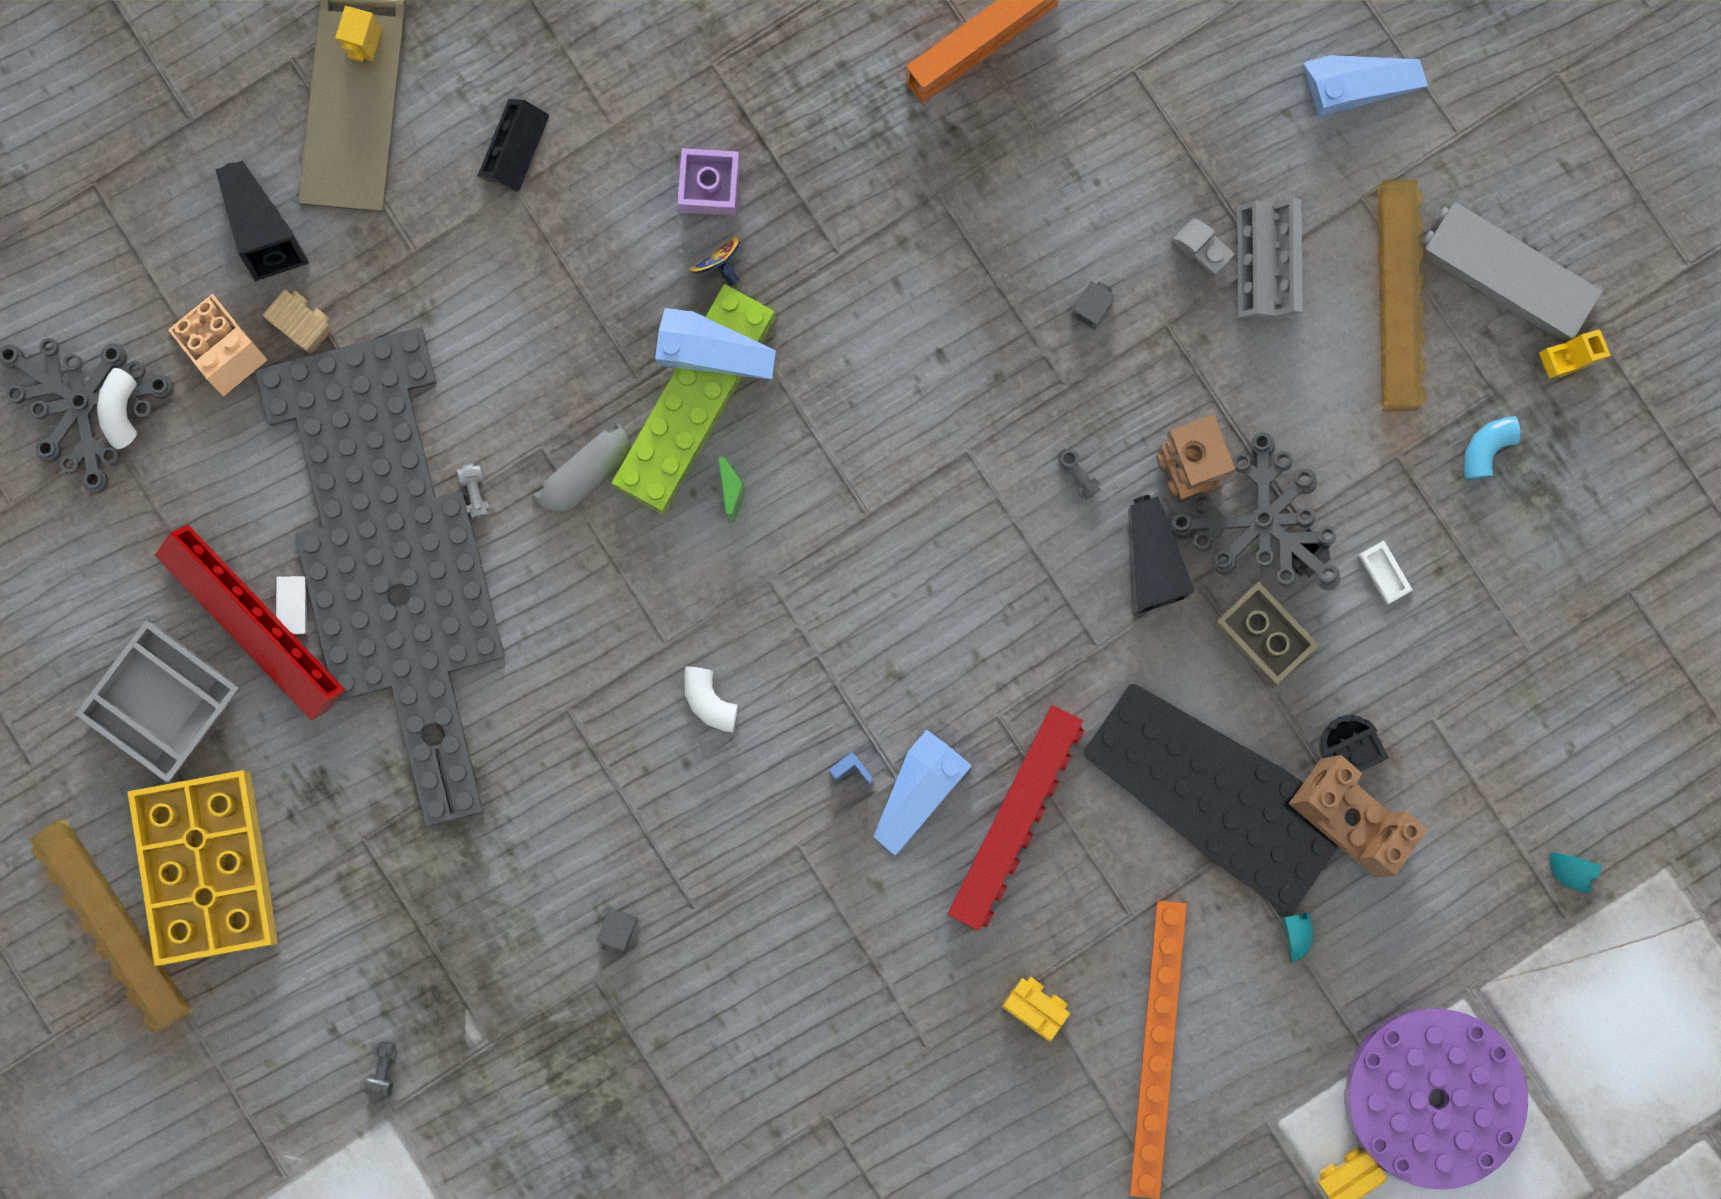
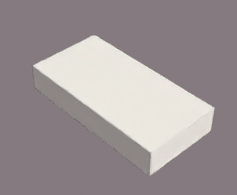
[1358,541,1413,605]
[276,576,307,635]

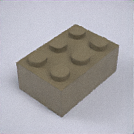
[1212,581,1319,688]

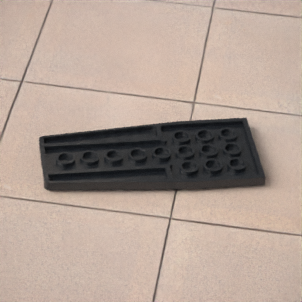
[1084,684,1356,915]

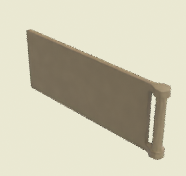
[298,0,407,212]

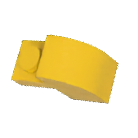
[1539,329,1611,379]

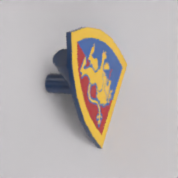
[689,236,740,286]

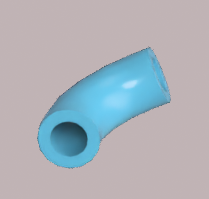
[1464,416,1520,480]

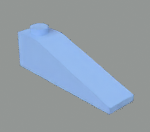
[1303,55,1428,117]
[655,308,776,380]

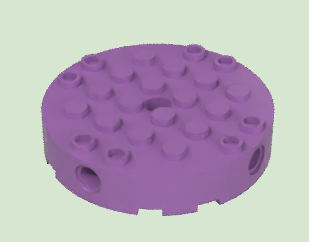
[1344,1008,1528,1189]

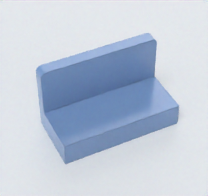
[829,752,874,786]

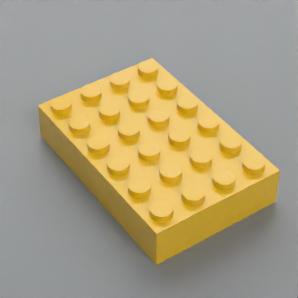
[128,770,278,966]

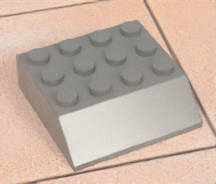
[75,620,240,783]

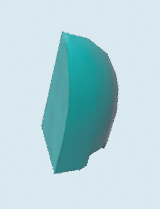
[1549,852,1602,894]
[1281,912,1313,963]

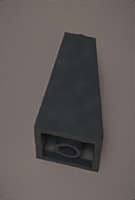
[215,160,309,281]
[1128,495,1195,615]

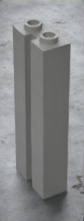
[1420,202,1603,343]

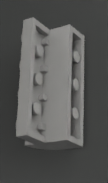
[1237,198,1303,321]

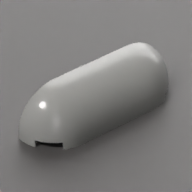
[533,423,630,512]

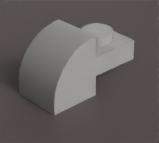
[1172,218,1235,277]

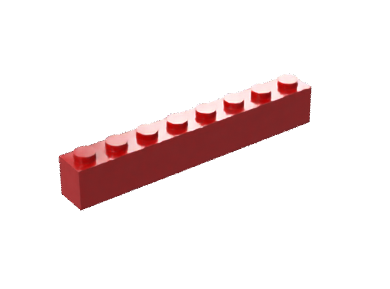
[155,525,345,721]
[947,705,1085,930]

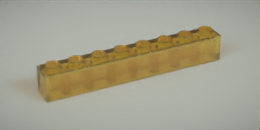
[1378,180,1426,411]
[29,819,193,1033]

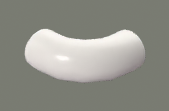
[97,368,137,449]
[684,666,738,733]

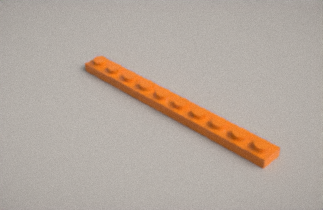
[1129,900,1187,1199]

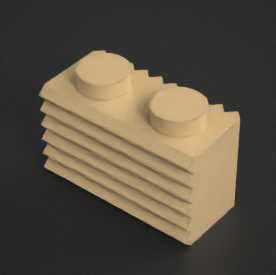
[263,289,332,355]

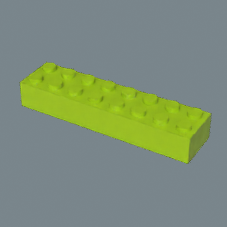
[612,284,776,516]

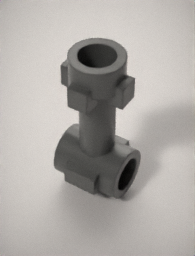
[1057,449,1100,500]
[364,1042,398,1100]

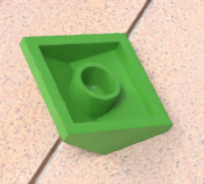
[718,457,745,523]

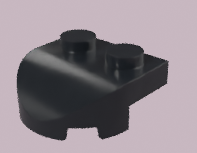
[1319,715,1389,772]

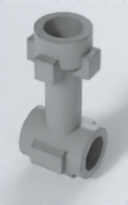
[457,463,489,519]

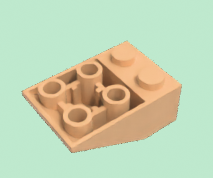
[169,294,268,397]

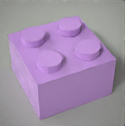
[678,148,740,216]

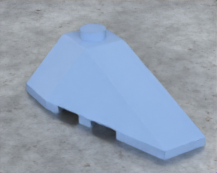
[873,730,971,856]

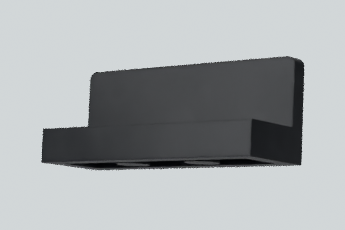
[477,99,549,192]

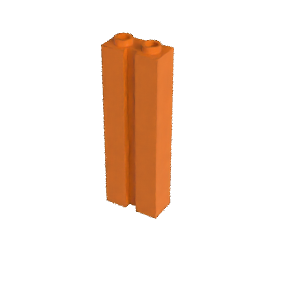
[906,0,1059,104]

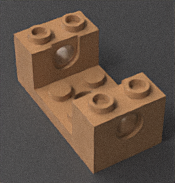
[1156,414,1235,503]
[1289,755,1428,877]

